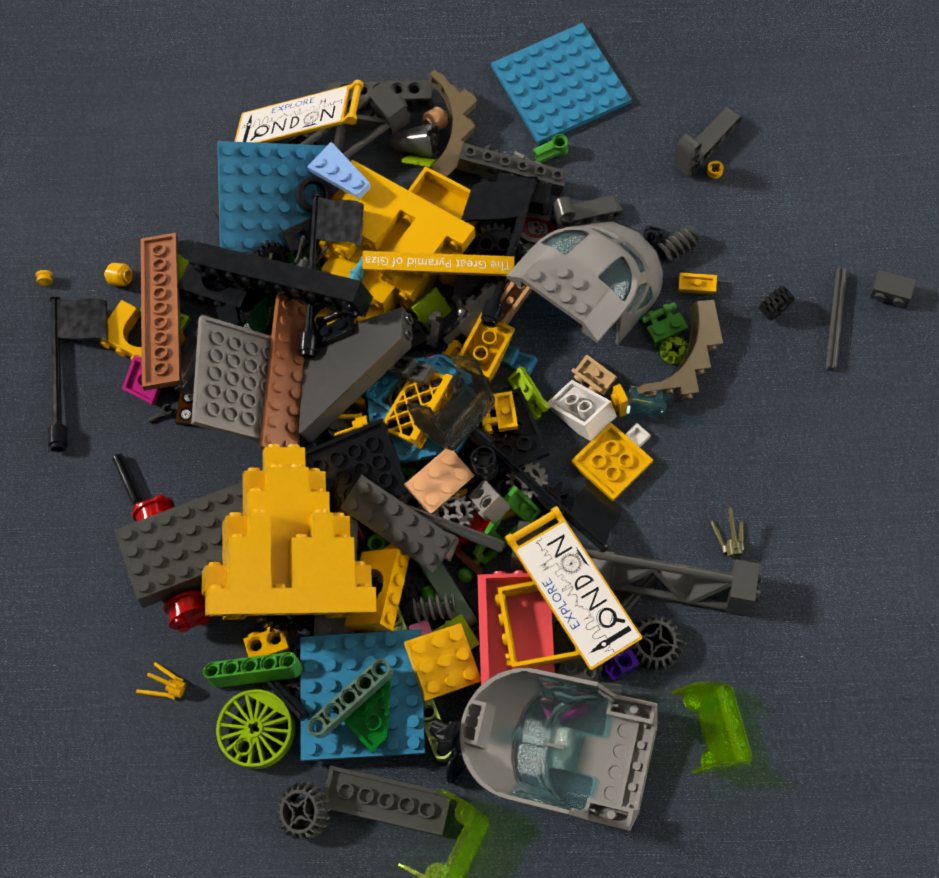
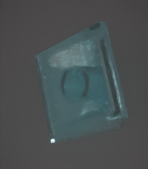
[626,385,667,419]

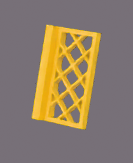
[384,372,458,449]

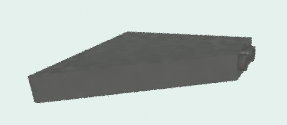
[299,307,413,443]

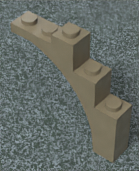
[428,69,477,179]
[637,300,723,400]

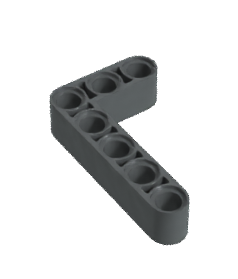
[674,107,742,177]

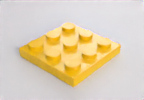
[571,422,653,501]
[404,623,481,701]

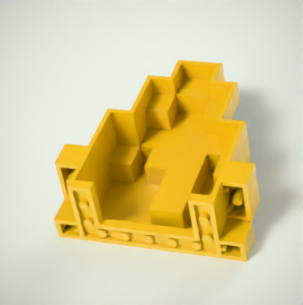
[314,160,475,331]
[202,444,376,620]

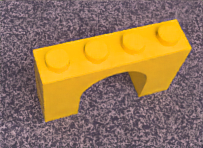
[99,300,186,361]
[344,548,410,633]

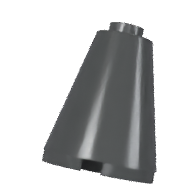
[390,122,441,159]

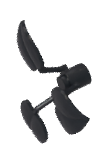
[430,718,466,784]

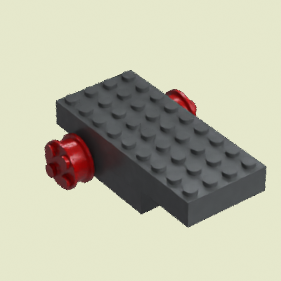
[114,482,243,633]

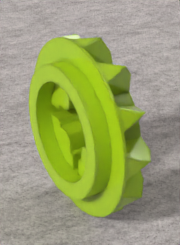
[660,336,689,365]

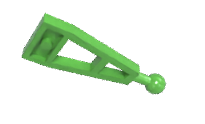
[458,486,541,583]

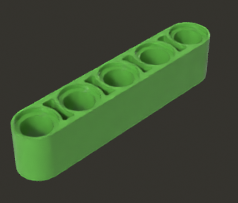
[203,652,303,688]

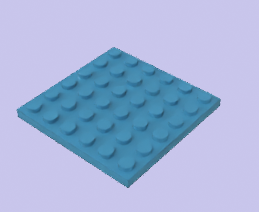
[491,23,632,145]
[217,141,328,255]
[300,629,426,761]

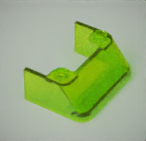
[671,681,752,774]
[398,789,489,878]

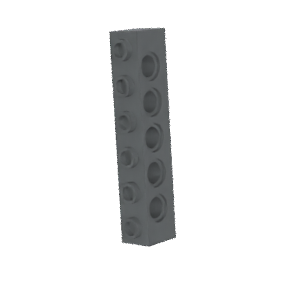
[328,80,433,110]
[457,143,568,197]

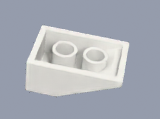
[548,380,617,441]

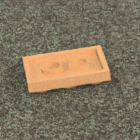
[404,446,475,514]

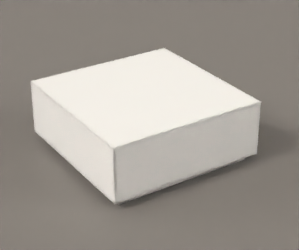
[625,423,651,447]

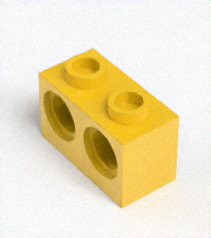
[243,627,291,657]

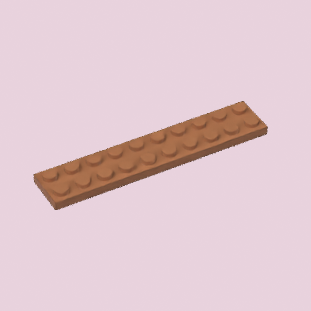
[141,233,182,391]
[258,295,307,450]

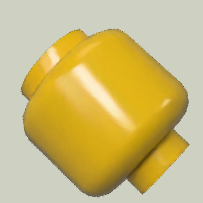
[104,263,133,287]

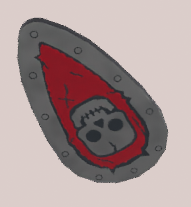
[514,212,567,244]

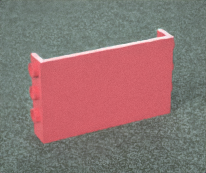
[477,570,555,700]

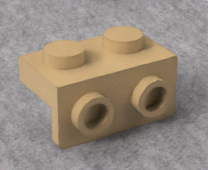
[571,355,617,395]

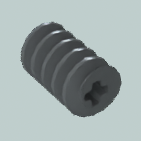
[657,225,698,262]
[413,593,456,622]

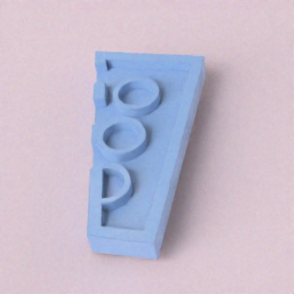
[307,142,371,200]

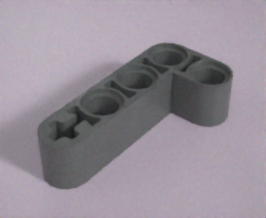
[551,195,623,230]

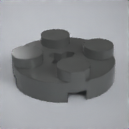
[427,311,443,349]

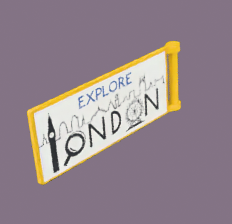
[234,80,364,143]
[505,506,642,670]

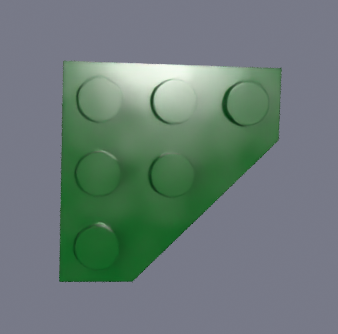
[333,668,391,753]

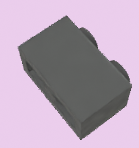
[870,270,916,307]

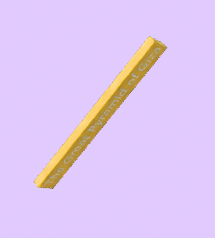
[362,251,514,276]

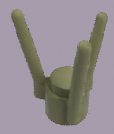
[711,508,745,558]

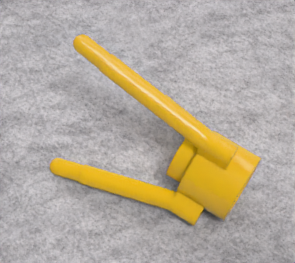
[334,413,370,436]
[136,662,186,700]

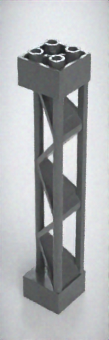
[211,81,410,221]
[511,521,762,616]

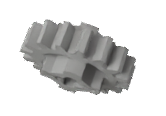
[506,463,548,501]
[433,493,474,528]

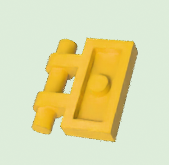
[479,391,518,434]

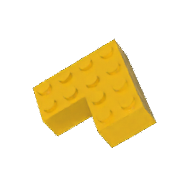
[408,166,478,227]

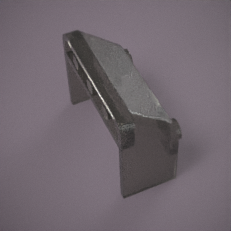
[406,355,495,451]

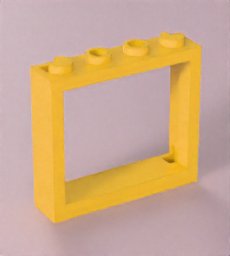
[495,581,582,669]

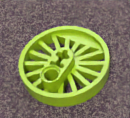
[216,689,295,769]

